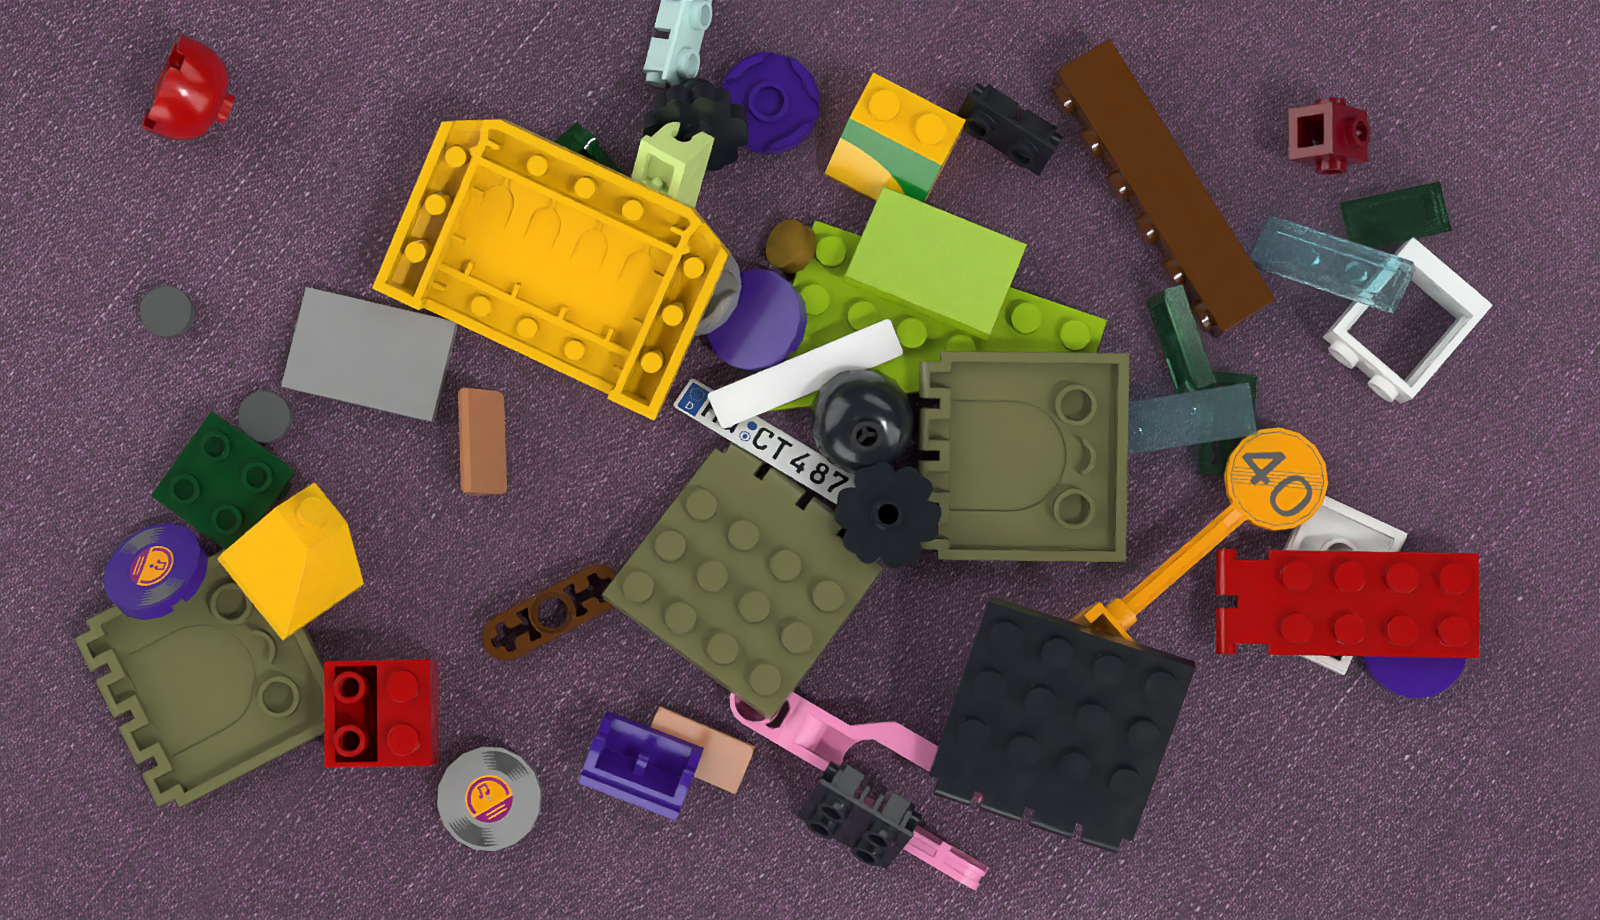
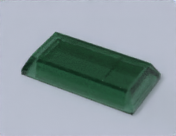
[1339,181,1452,253]

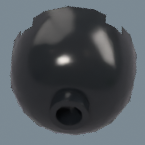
[810,369,914,474]

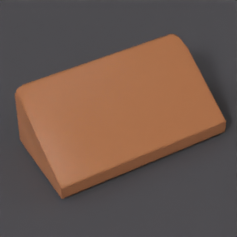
[458,388,507,496]
[651,706,756,794]

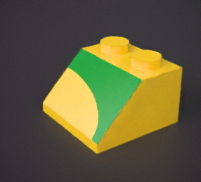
[824,72,966,203]

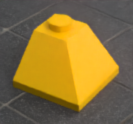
[217,482,364,641]

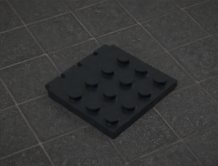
[929,595,1196,854]

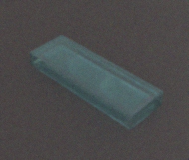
[1249,215,1416,314]
[1128,383,1258,455]

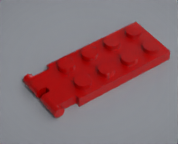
[1215,549,1479,658]

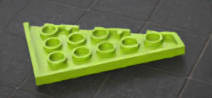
[761,220,1107,414]

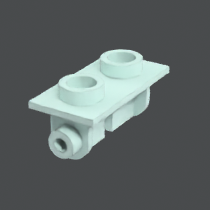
[643,0,712,88]

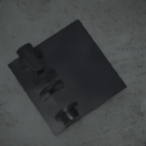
[797,761,922,869]

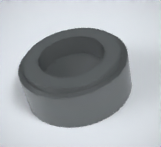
[140,286,195,339]
[238,391,293,444]

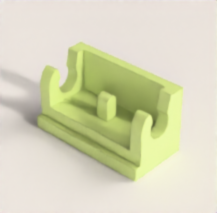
[631,122,714,208]

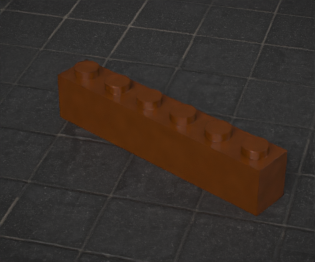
[1051,38,1276,339]

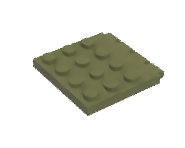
[918,351,1129,562]
[602,442,883,721]
[74,549,324,807]

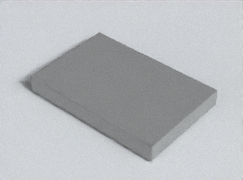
[281,287,458,423]

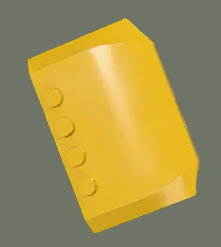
[372,119,731,421]

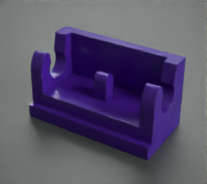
[578,711,704,821]

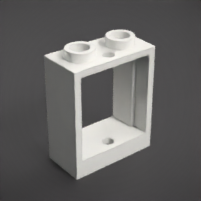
[1323,237,1492,404]

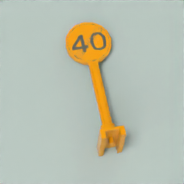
[1069,427,1328,642]

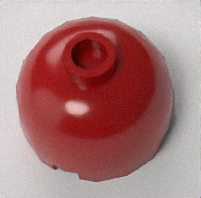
[141,33,235,141]

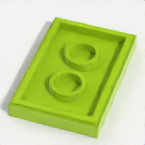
[843,186,1027,341]

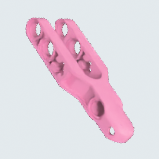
[730,692,1016,891]

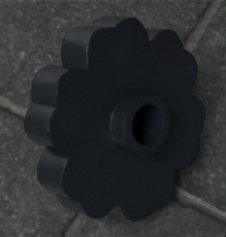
[643,78,749,171]
[834,461,942,569]

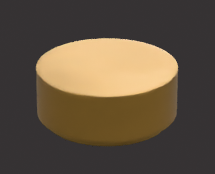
[766,219,816,274]

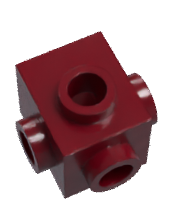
[1288,97,1370,175]

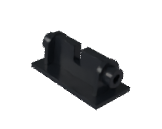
[957,82,1064,176]

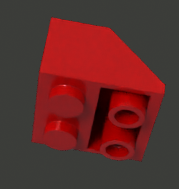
[324,659,439,768]

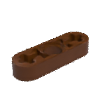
[482,565,618,661]

